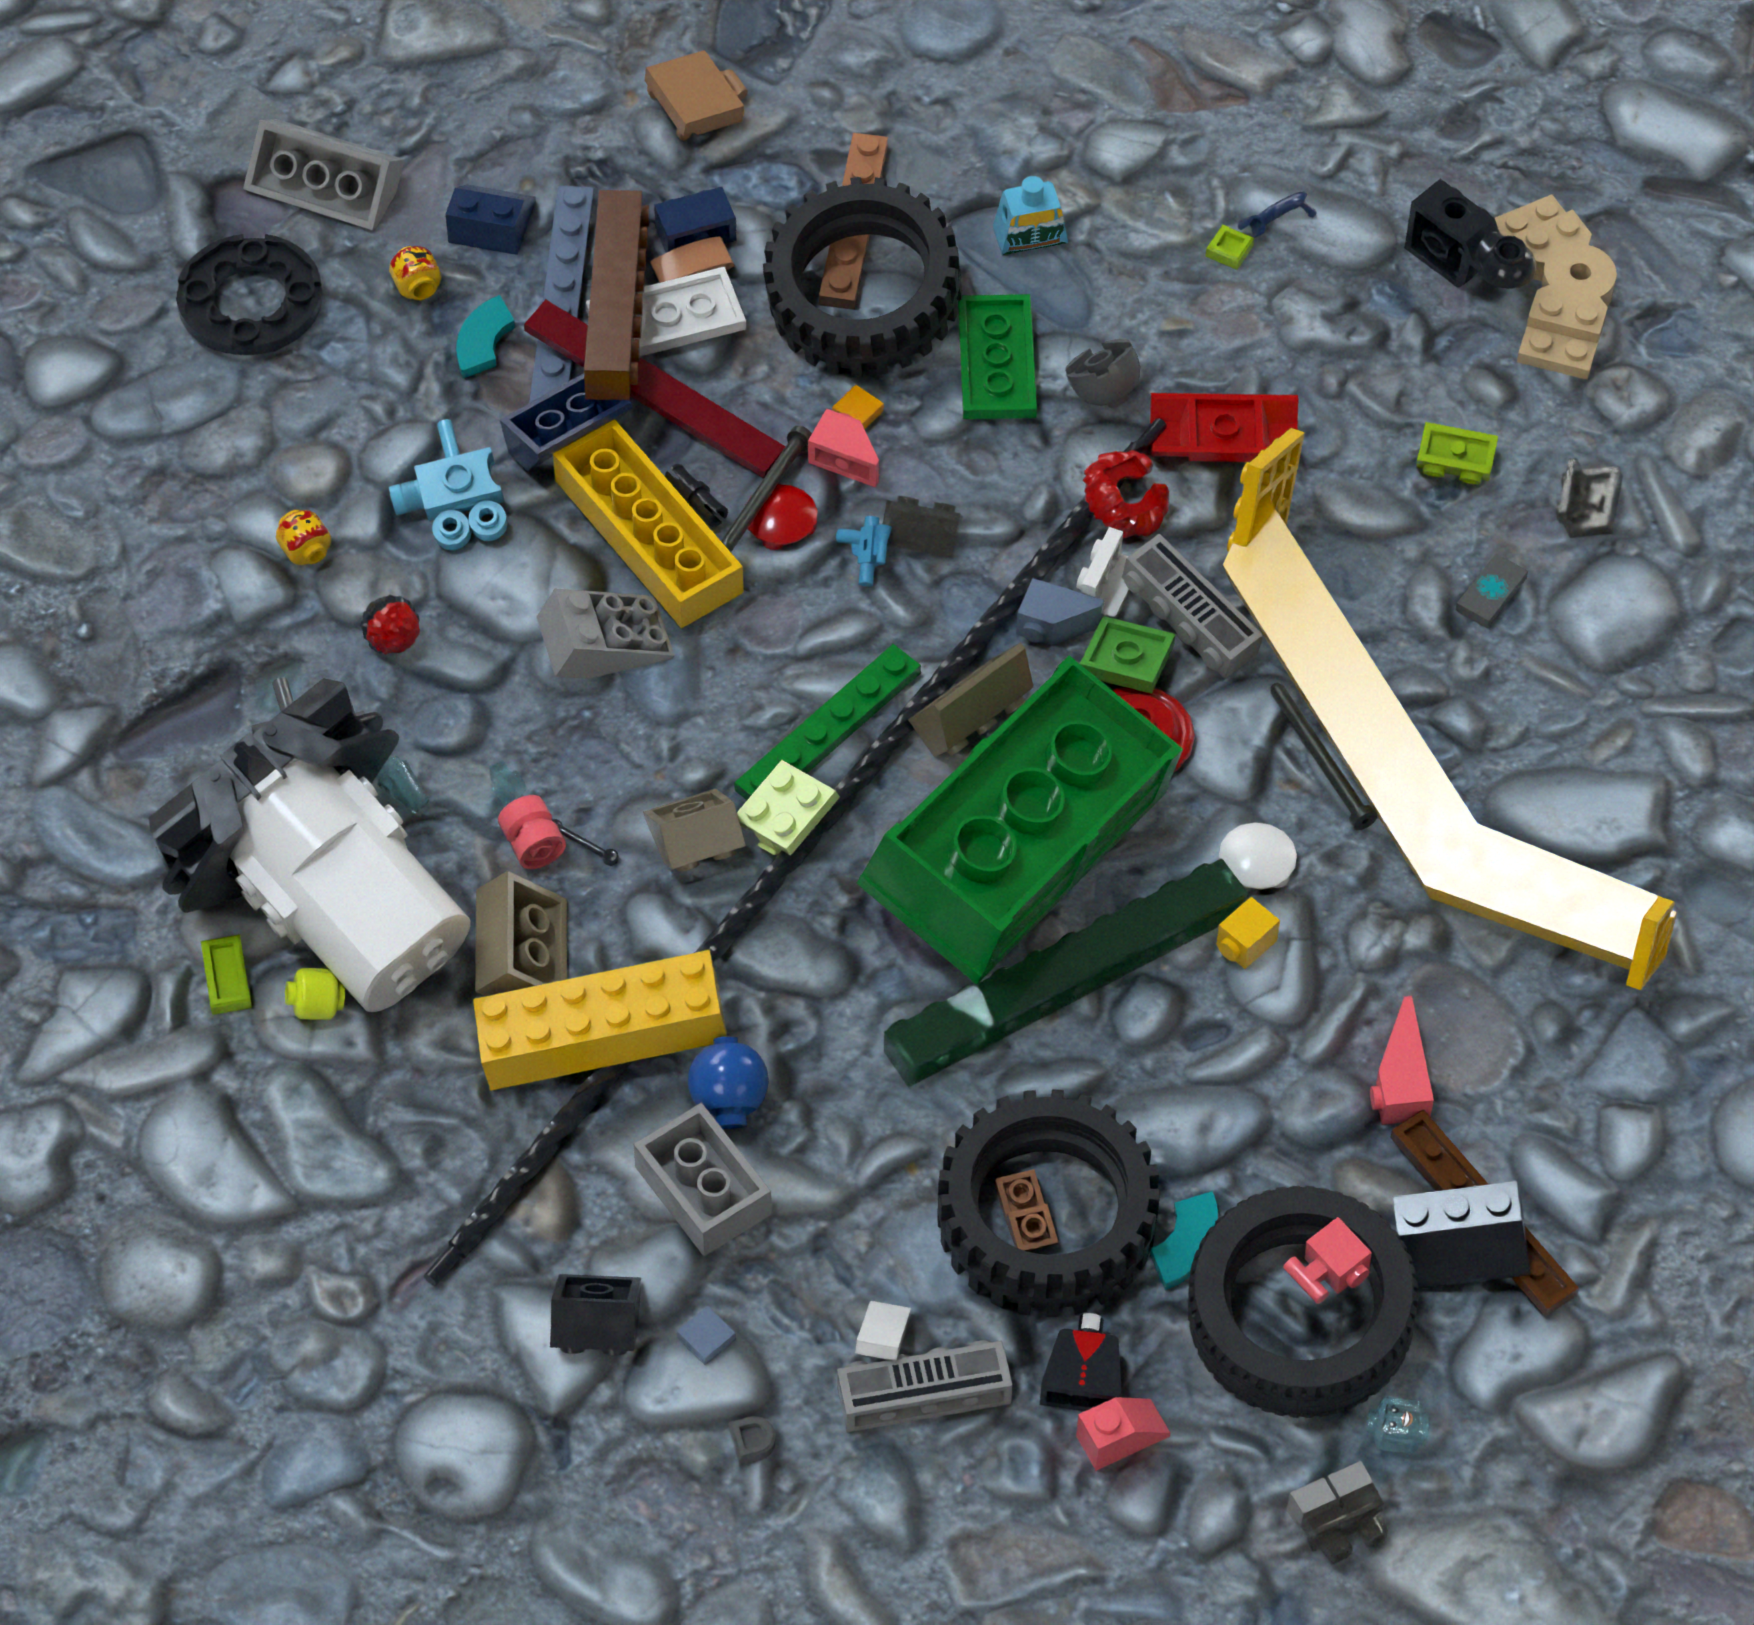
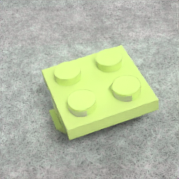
[737,760,840,855]

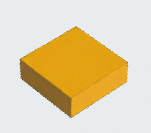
[832,385,884,429]

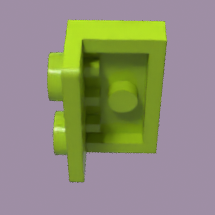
[1416,422,1498,485]

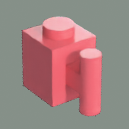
[1283,1217,1372,1304]

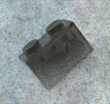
[1556,458,1623,538]
[882,496,963,559]

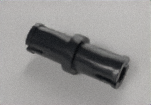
[665,464,728,527]

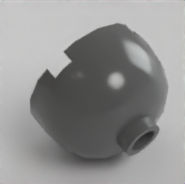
[1065,339,1141,408]

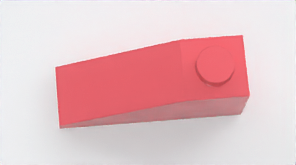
[1370,996,1434,1125]

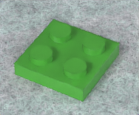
[1080,616,1175,694]

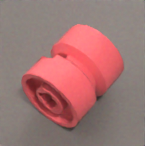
[498,795,566,869]

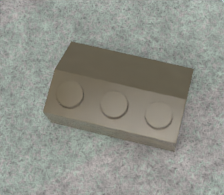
[908,642,1034,757]
[475,871,567,996]

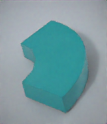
[456,295,515,379]
[1150,1191,1218,1290]

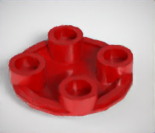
[746,484,818,550]

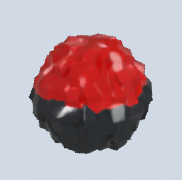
[360,594,420,655]

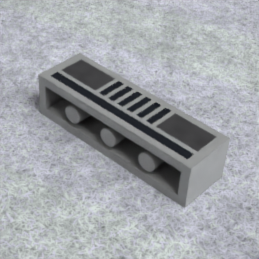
[1122,534,1263,679]
[837,1340,1012,1432]

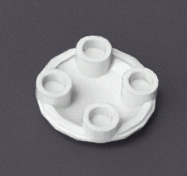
[1219,822,1297,890]

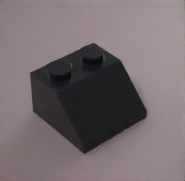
[550,1274,642,1356]

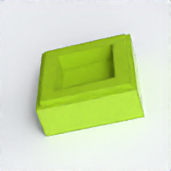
[1205,224,1254,270]

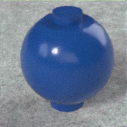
[688,1037,769,1129]

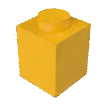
[1216,897,1280,969]

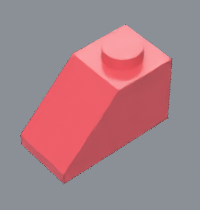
[808,408,879,488]
[1076,1397,1171,1471]

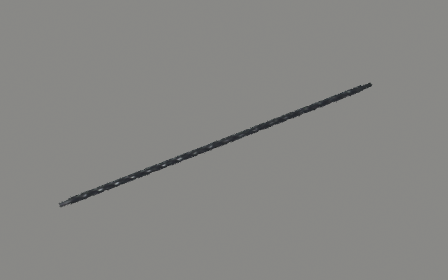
[424,418,1167,1286]

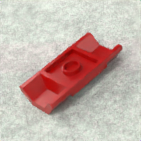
[1150,393,1301,462]

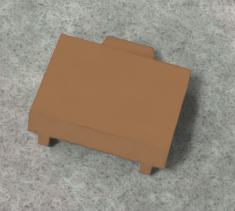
[644,50,748,141]

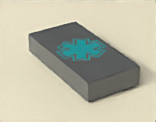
[1455,553,1528,628]

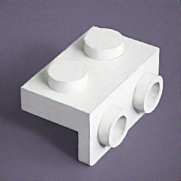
[1076,527,1130,619]

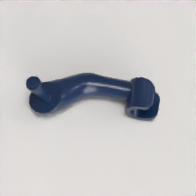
[1238,191,1317,238]

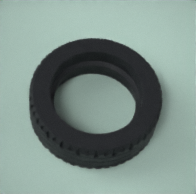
[1188,1186,1418,1418]

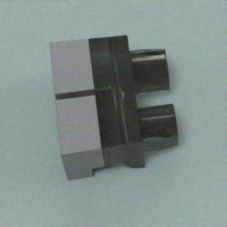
[1287,1461,1388,1564]

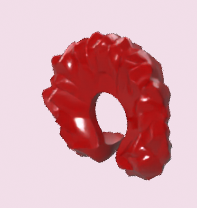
[1083,450,1169,538]

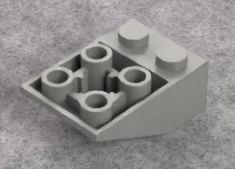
[536,588,674,679]

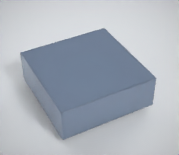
[677,1306,736,1365]

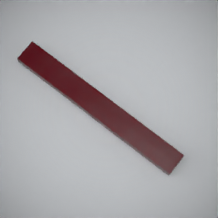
[524,299,786,478]

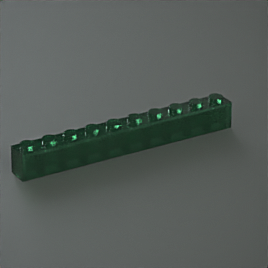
[884,858,1248,1088]

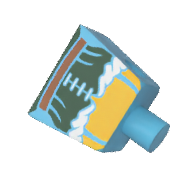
[993,176,1068,255]

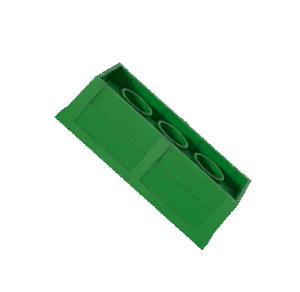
[856,655,1183,985]

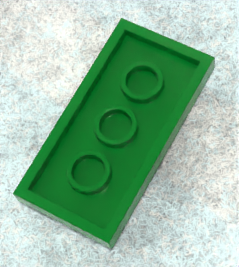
[958,294,1037,419]

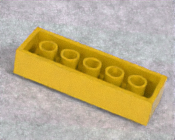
[553,419,744,629]
[473,950,727,1091]

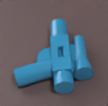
[836,516,892,587]

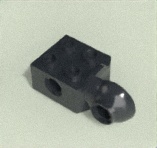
[1404,178,1537,289]

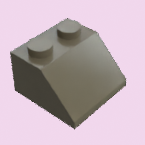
[643,789,746,871]

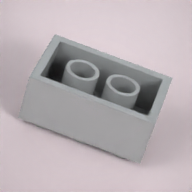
[633,1102,772,1256]

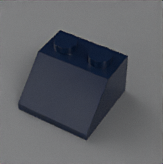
[445,184,536,255]

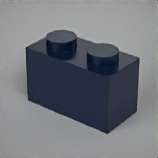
[654,186,737,253]

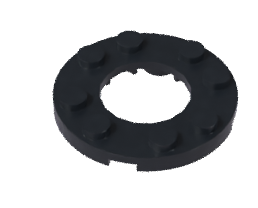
[176,234,322,355]

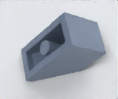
[1016,578,1104,646]

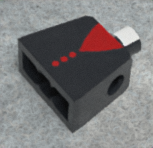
[1039,1313,1121,1411]

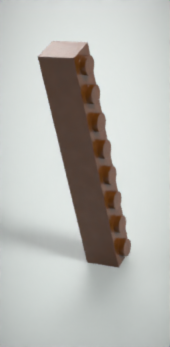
[584,190,650,400]

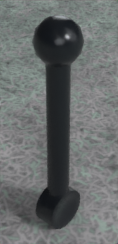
[552,819,618,866]

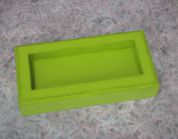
[200,934,252,1015]

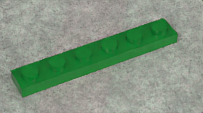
[734,644,921,800]

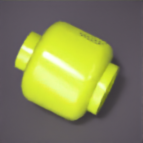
[285,968,345,1020]

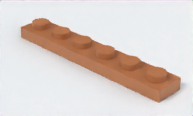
[819,133,888,310]

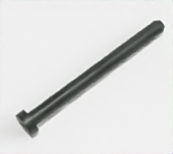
[721,426,812,552]
[1270,683,1377,830]

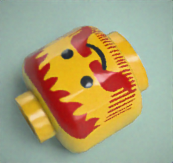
[275,510,332,565]

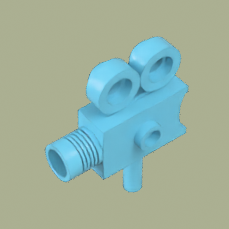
[389,419,508,550]

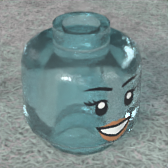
[1366,1396,1430,1454]

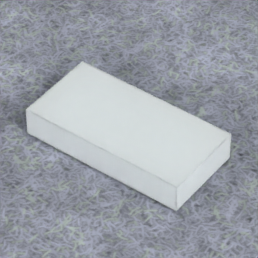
[855,1301,911,1361]

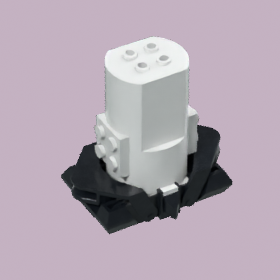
[148,678,471,1012]

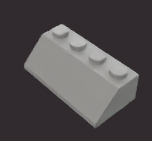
[243,119,405,230]

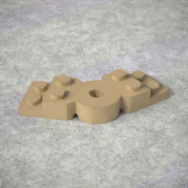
[1495,194,1617,380]

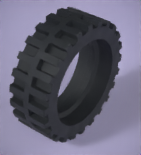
[763,177,962,377]
[937,1089,1160,1317]

